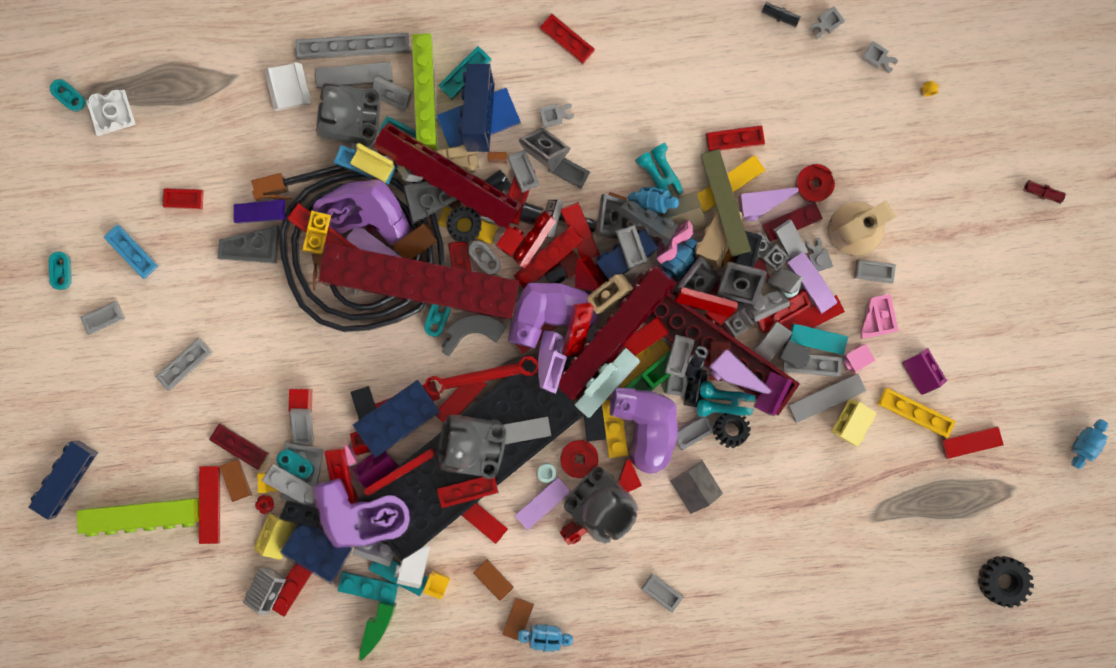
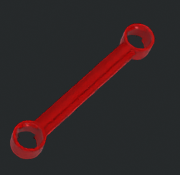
[424,356,538,396]

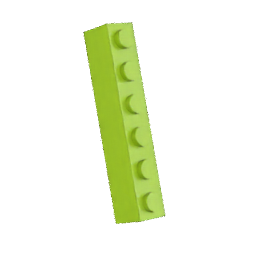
[412,33,438,151]
[76,498,199,537]

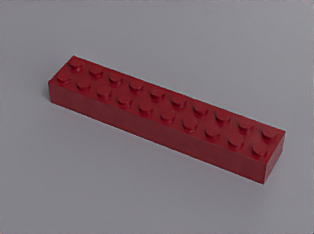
[318,242,519,320]
[617,272,800,416]

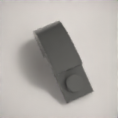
[441,315,507,357]

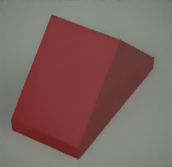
[575,256,607,291]
[617,458,642,492]

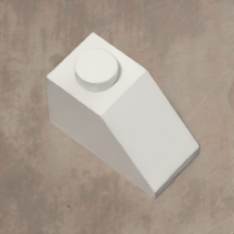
[394,546,430,589]

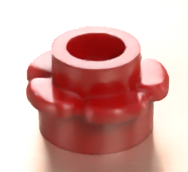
[255,495,274,514]

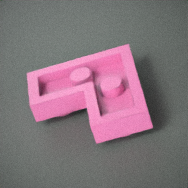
[656,220,693,264]

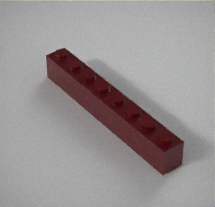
[373,123,522,229]
[558,267,677,400]

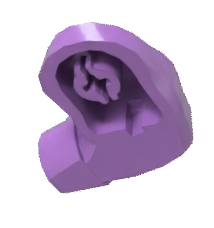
[313,179,412,245]
[508,283,599,348]
[610,388,678,474]
[313,479,410,547]

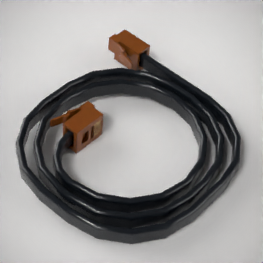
[251,164,445,333]

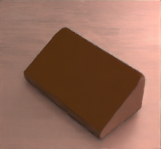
[393,224,438,259]

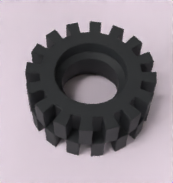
[446,206,482,243]
[713,413,751,448]

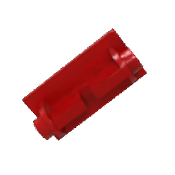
[560,521,587,545]

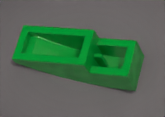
[624,350,671,391]
[358,601,397,661]

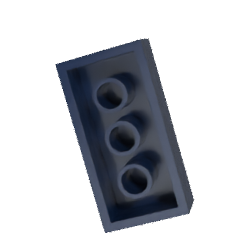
[458,64,495,152]
[353,380,441,457]

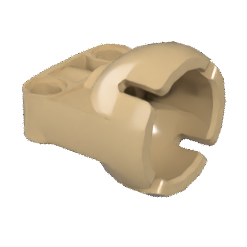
[828,200,897,257]

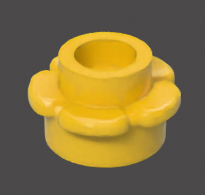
[921,81,940,97]

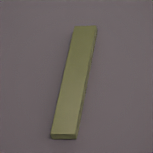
[701,149,751,257]

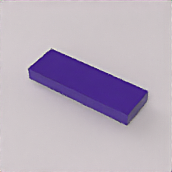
[234,200,285,224]

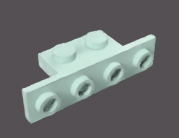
[575,348,640,418]

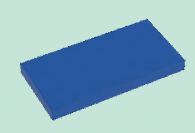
[436,87,521,148]

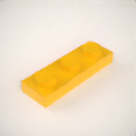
[602,400,628,458]

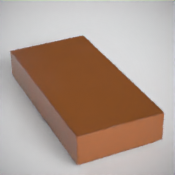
[219,459,252,502]
[473,559,514,601]
[502,597,534,641]

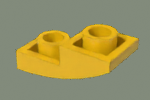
[302,211,331,256]

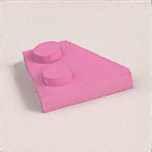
[860,294,899,339]

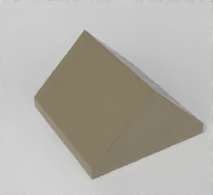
[662,191,708,232]

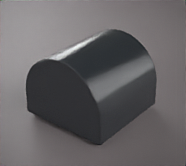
[520,202,544,225]
[544,263,568,284]

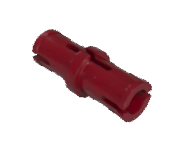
[1023,180,1066,204]

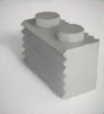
[243,567,286,615]

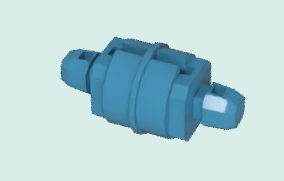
[627,187,679,214]
[661,238,698,280]
[1071,419,1108,469]
[518,624,573,652]

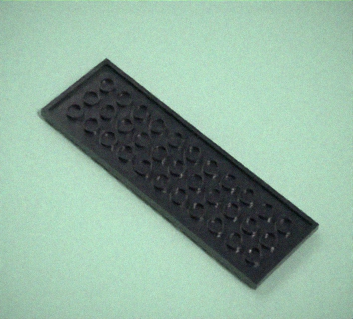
[356,356,583,561]

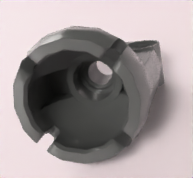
[316,82,380,147]
[438,414,506,479]
[564,467,638,543]

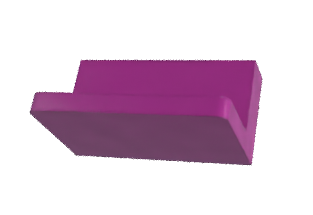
[902,348,947,395]
[753,372,792,416]
[352,451,399,488]

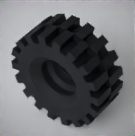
[978,556,1034,608]

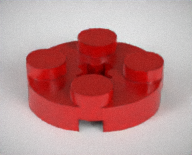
[796,164,835,203]
[560,440,599,478]

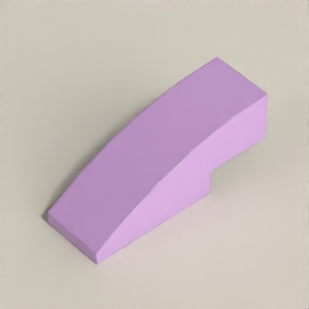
[787,252,837,314]
[538,331,567,394]

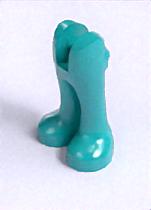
[634,142,683,196]
[697,381,755,417]

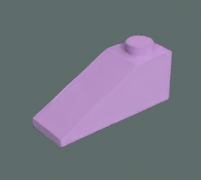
[738,187,798,222]
[709,350,771,394]

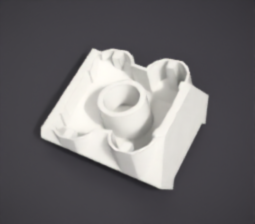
[264,63,311,111]
[86,89,135,136]

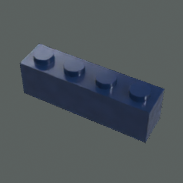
[28,440,98,520]

